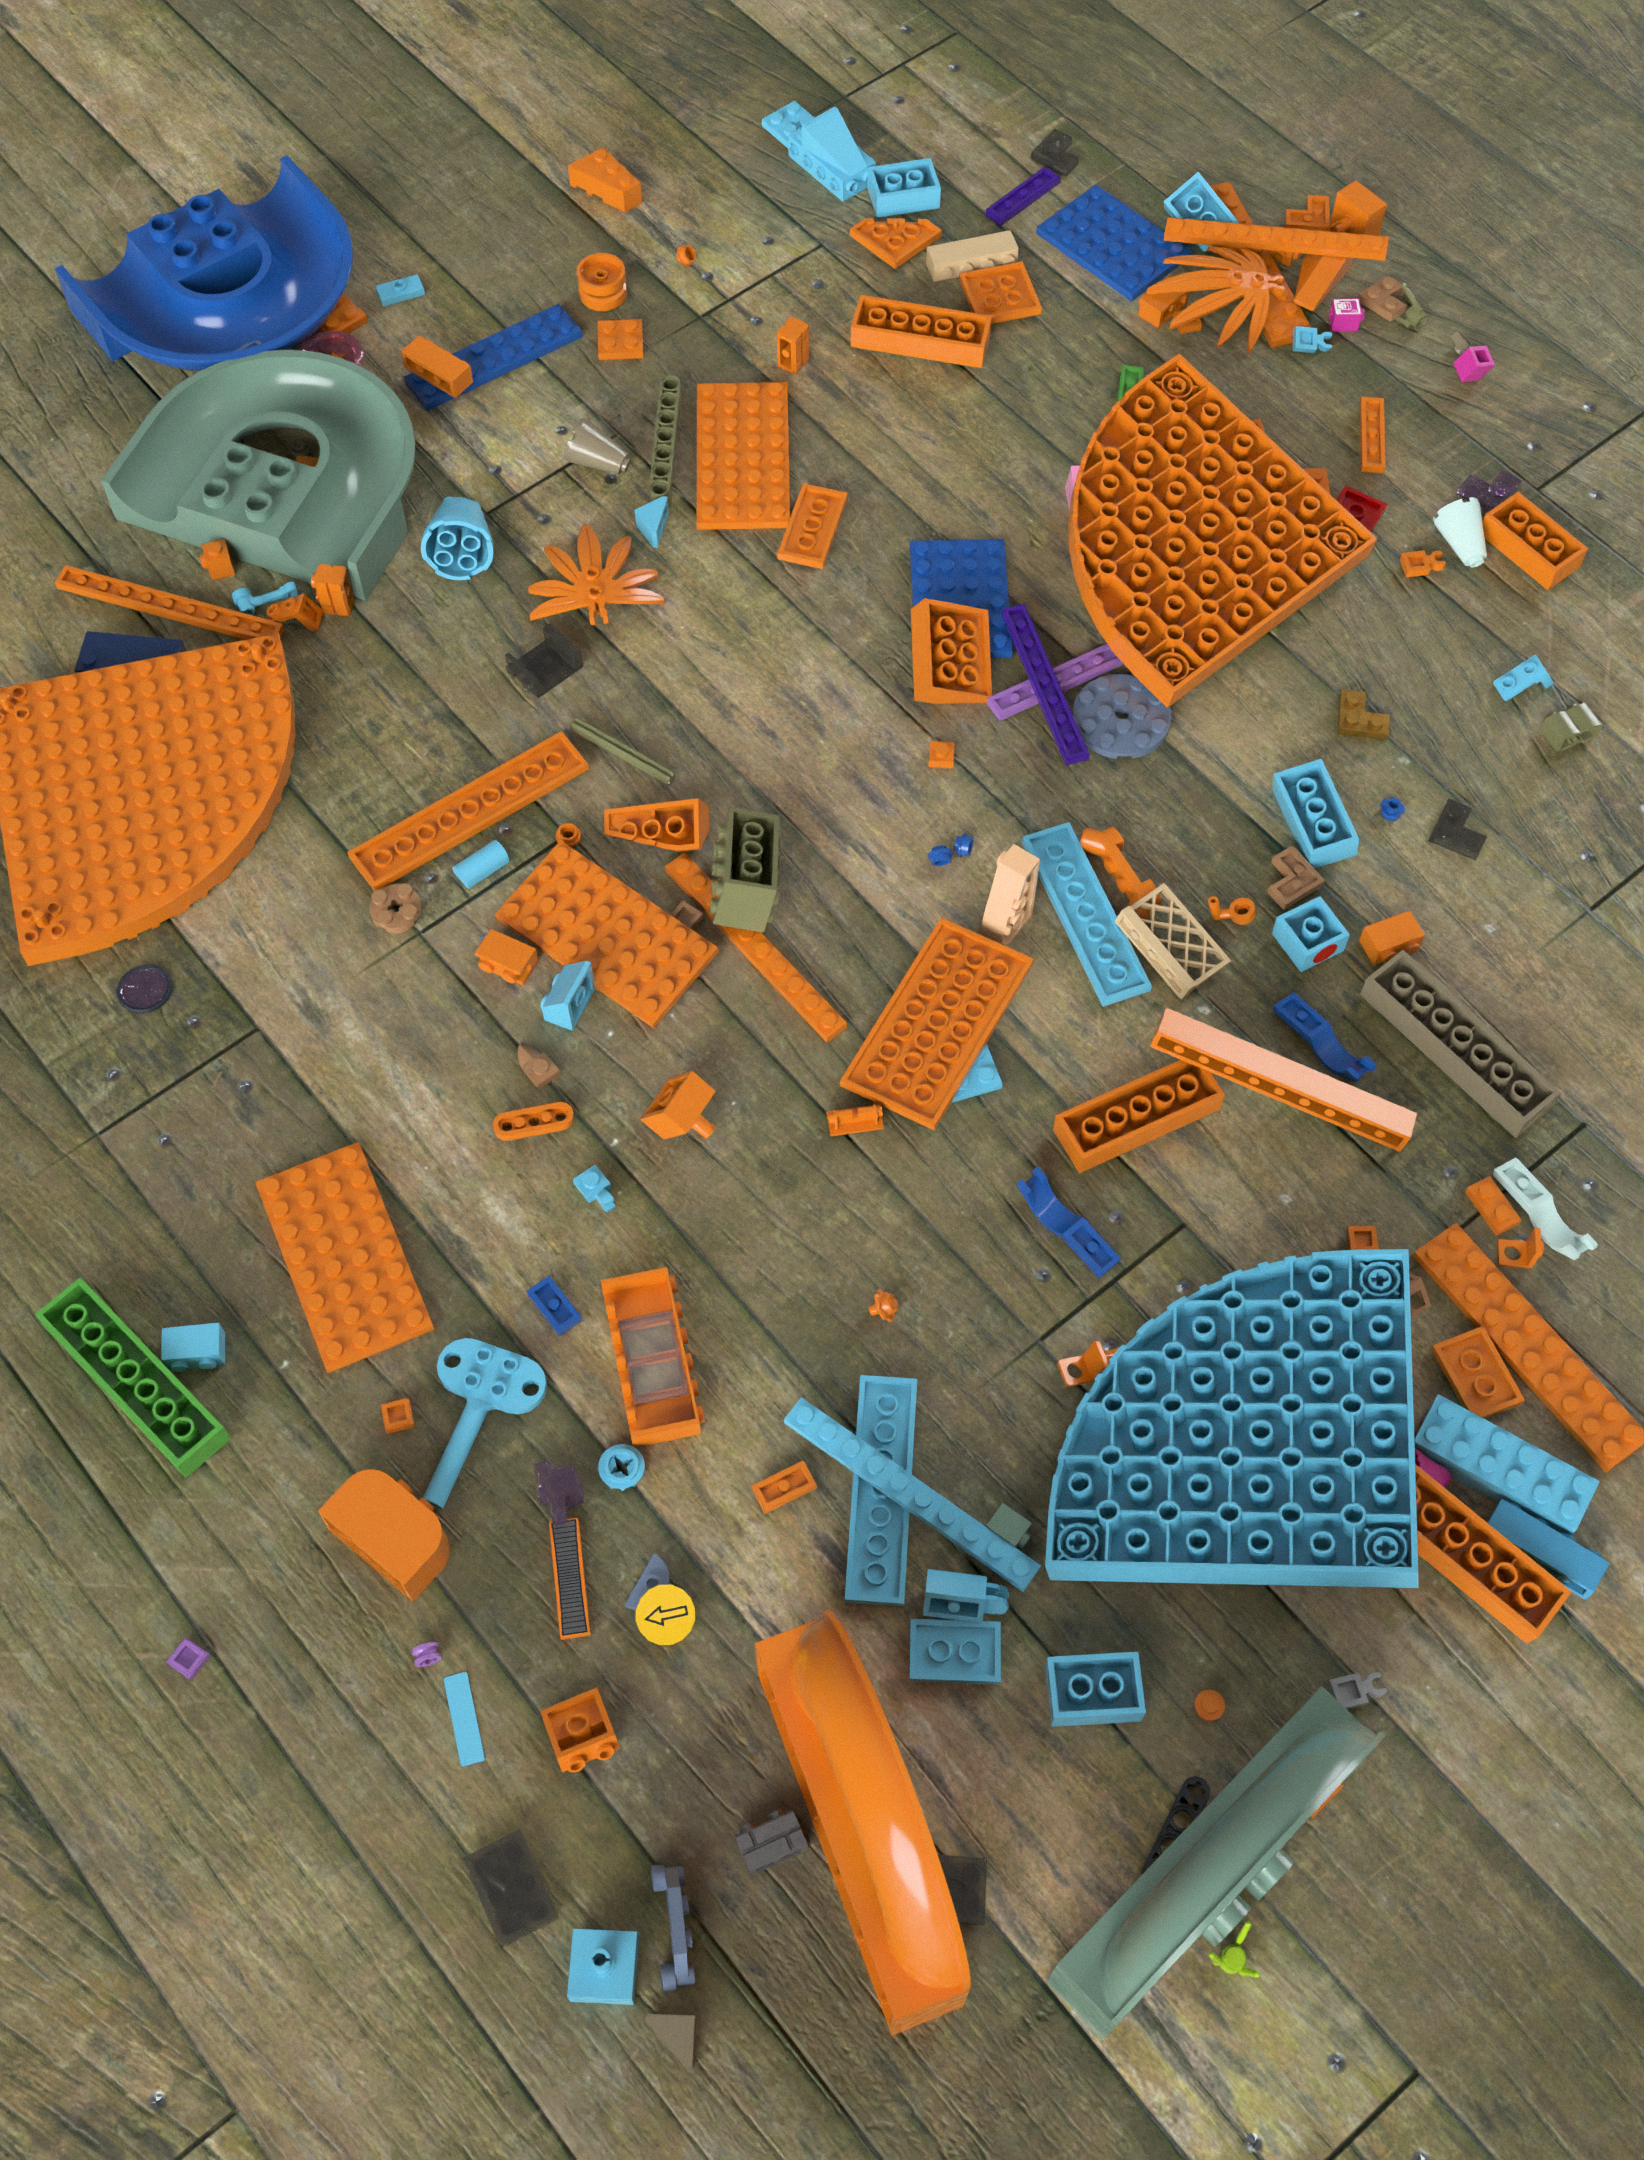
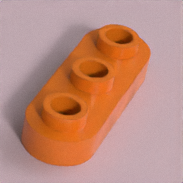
[493,1102,574,1141]

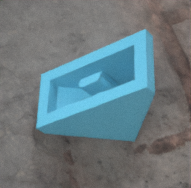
[635,496,669,548]

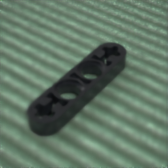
[1142,1776,1210,1874]

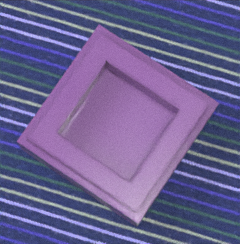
[166,1637,211,1681]

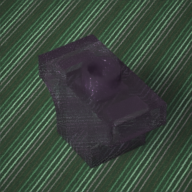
[534,1460,584,1526]

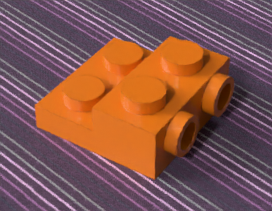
[540,1687,620,1773]

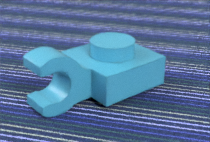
[573,1165,616,1213]

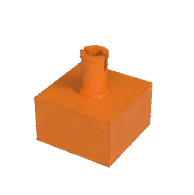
[1328,180,1387,236]
[640,1071,716,1140]

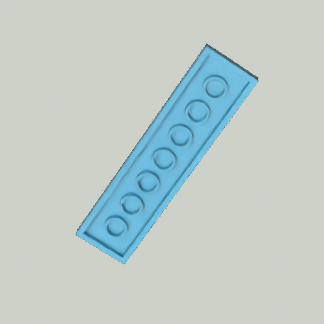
[1022,822,1152,1007]
[844,1375,917,1607]

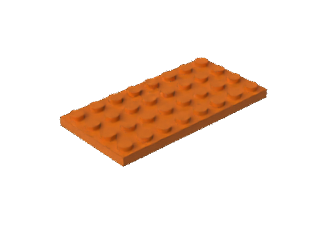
[696,382,790,530]
[494,840,719,1029]
[840,917,1034,1131]
[255,1142,435,1373]

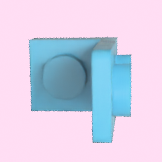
[1493,654,1555,701]

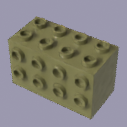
[709,807,781,932]

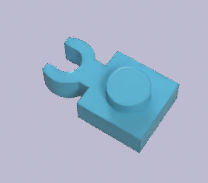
[1292,326,1332,353]

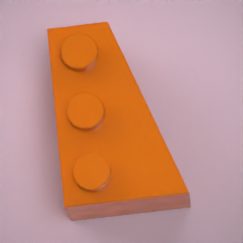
[568,147,642,212]

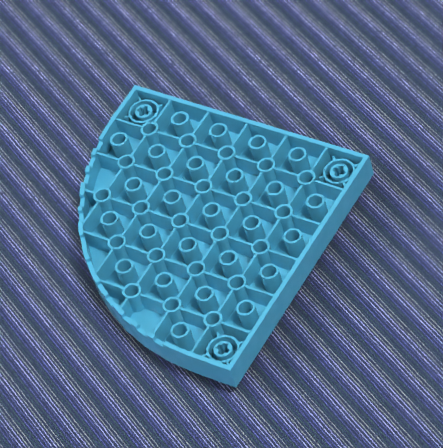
[1045,1249,1419,1588]

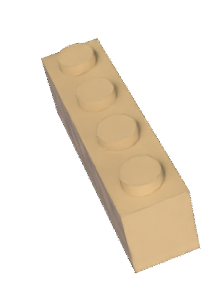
[926,230,1019,282]

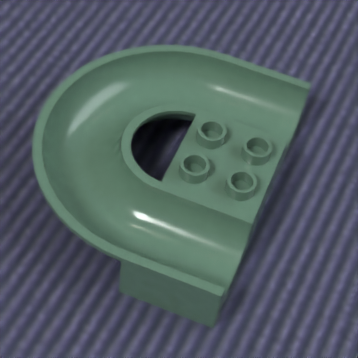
[101,350,415,601]
[1047,1686,1386,2041]

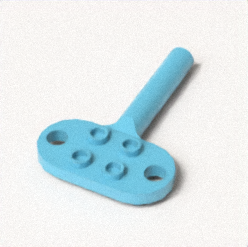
[423,1338,547,1510]

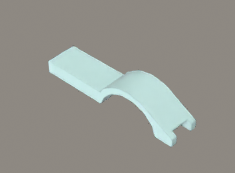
[1493,1158,1598,1260]

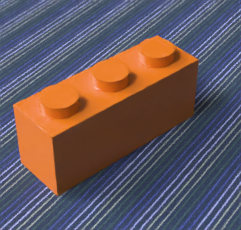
[401,335,473,398]

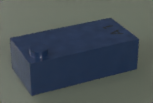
[74,631,186,673]

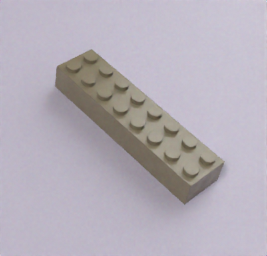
[1360,950,1561,1138]

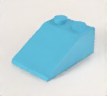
[1164,172,1239,253]

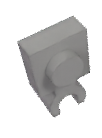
[1328,1672,1387,1710]

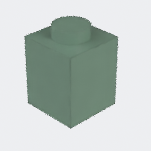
[986,1503,1032,1550]

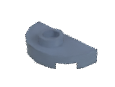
[625,1553,670,1610]

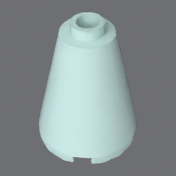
[1433,497,1487,568]

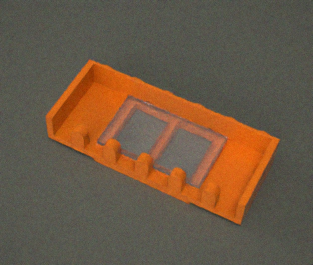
[601,1267,705,1447]

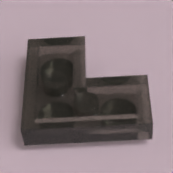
[1031,129,1079,177]
[1428,798,1487,861]

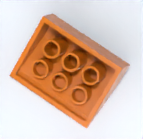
[911,598,992,704]

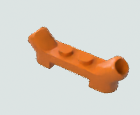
[1080,826,1162,920]

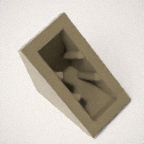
[644,2014,696,2073]

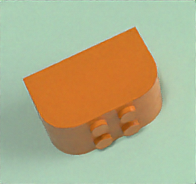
[318,1469,450,1602]

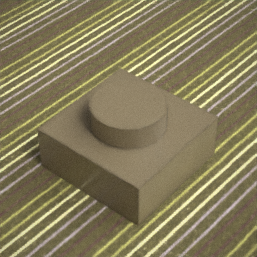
[1451,331,1474,356]

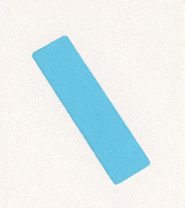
[444,1672,485,1767]

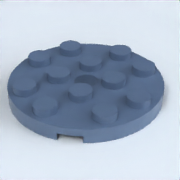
[1072,674,1171,759]

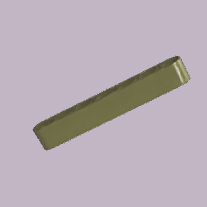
[649,375,682,508]

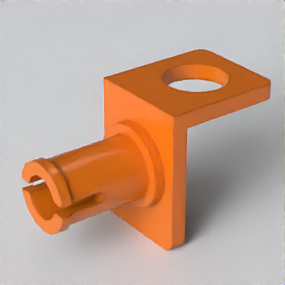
[1057,1341,1120,1387]

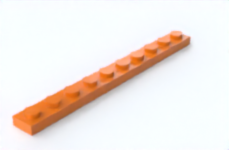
[1164,217,1389,261]
[55,565,285,640]
[665,853,847,1042]

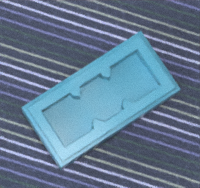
[375,274,425,307]

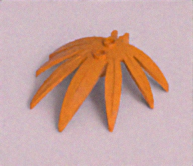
[1146,246,1285,353]
[528,524,665,625]

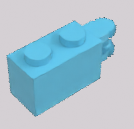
[923,1569,1009,1623]

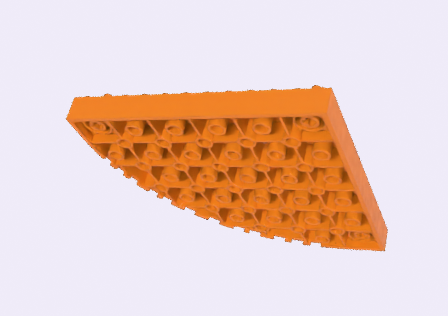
[1068,354,1377,708]
[0,633,296,966]

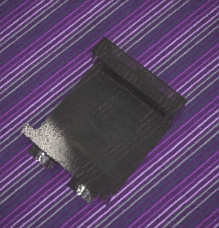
[505,623,583,698]

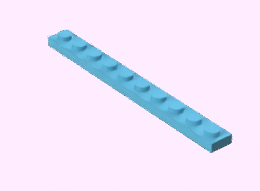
[784,1397,1041,1592]

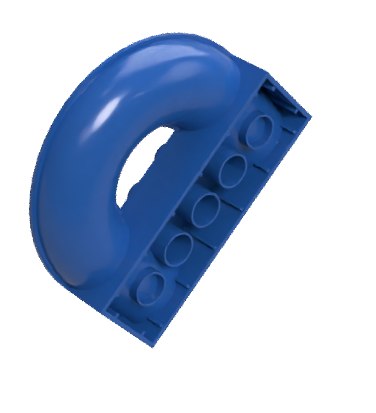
[54,155,353,371]

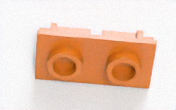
[826,1104,884,1137]

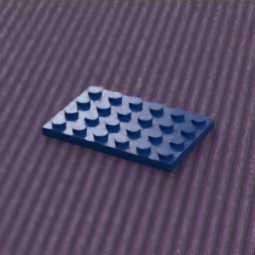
[1036,185,1192,302]
[910,539,1013,658]

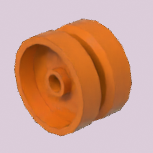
[576,253,627,311]

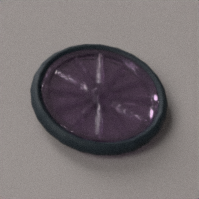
[116,965,172,1013]

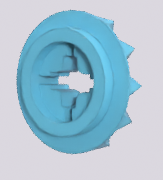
[598,1444,645,1491]

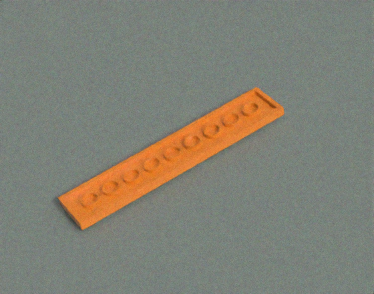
[1210,181,1312,348]
[347,731,589,891]
[1413,1223,1644,1473]

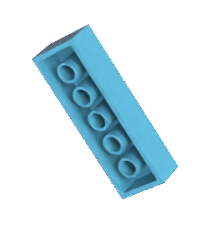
[1414,1394,1600,1536]

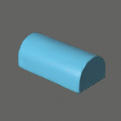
[452,840,509,889]

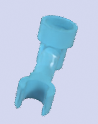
[232,582,299,615]

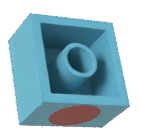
[1272,896,1350,972]

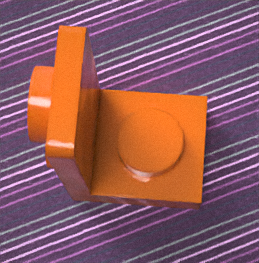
[266,594,323,632]

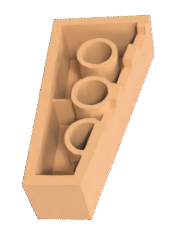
[979,844,1040,947]

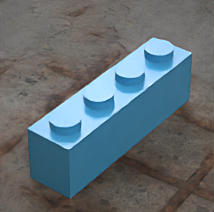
[1487,1499,1610,1600]

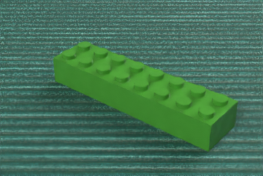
[35,1277,231,1478]

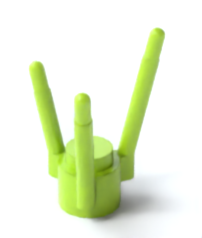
[1209,1921,1260,1978]

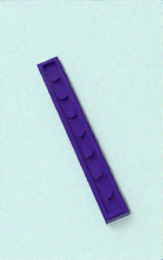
[1001,604,1090,766]

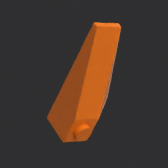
[1293,254,1353,311]
[604,798,710,852]

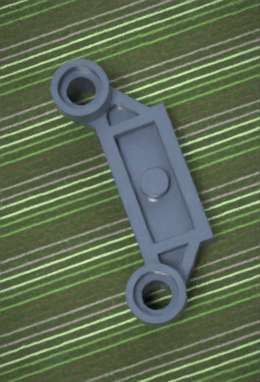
[651,1864,695,1992]

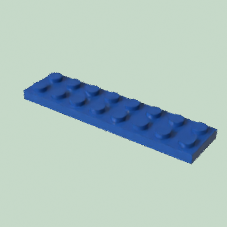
[404,304,583,411]

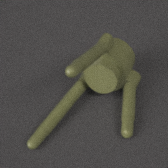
[1395,283,1429,330]

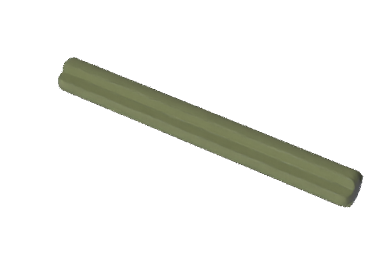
[570,718,675,785]

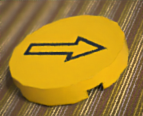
[635,1584,695,1645]

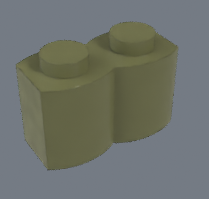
[1540,703,1603,752]

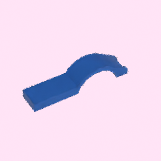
[1274,992,1377,1082]
[1016,1166,1121,1279]

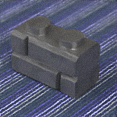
[735,1808,808,1876]

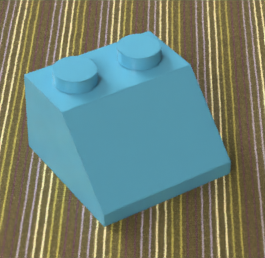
[540,961,595,1031]

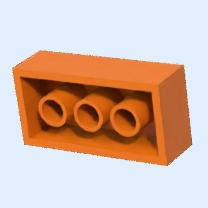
[1483,492,1588,590]

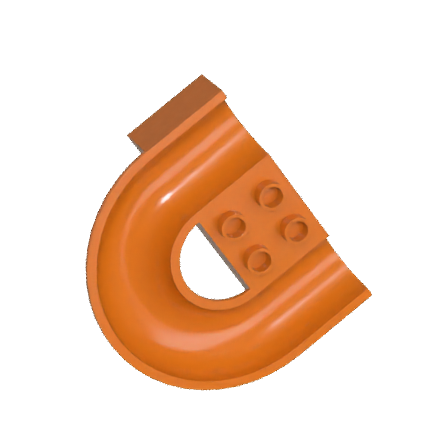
[755,1609,971,2036]

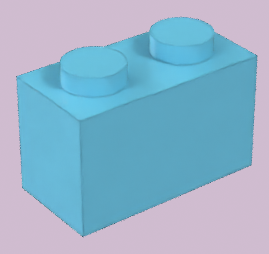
[161,1323,225,1372]

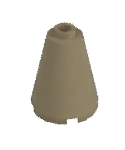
[564,418,631,475]

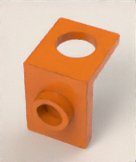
[1497,1228,1544,1268]

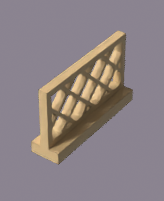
[1114,883,1231,1000]

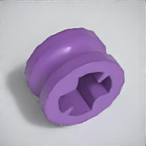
[412,1642,442,1667]

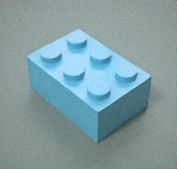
[867,158,941,218]
[1044,1652,1146,1727]

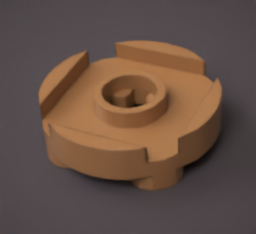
[369,883,422,933]

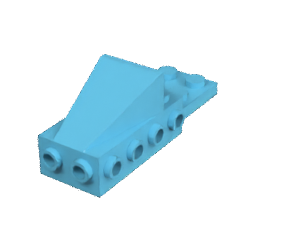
[762,101,876,202]

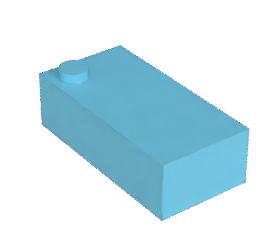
[1272,759,1359,869]

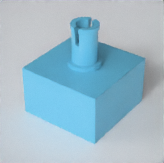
[567,1929,640,2005]

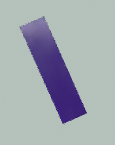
[986,167,1061,226]

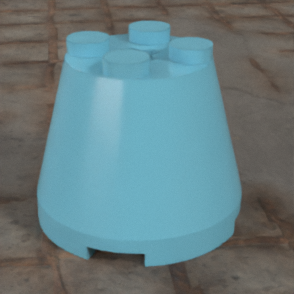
[421,497,494,580]

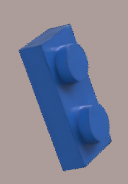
[526,1276,582,1337]

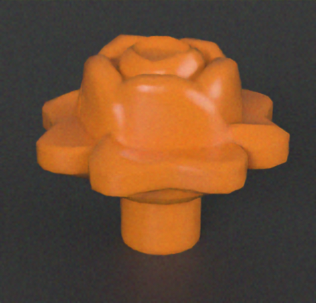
[868,1289,898,1322]

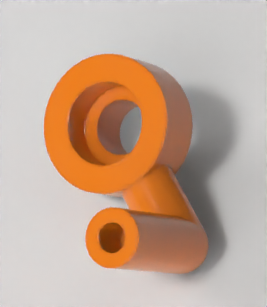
[1208,896,1256,925]

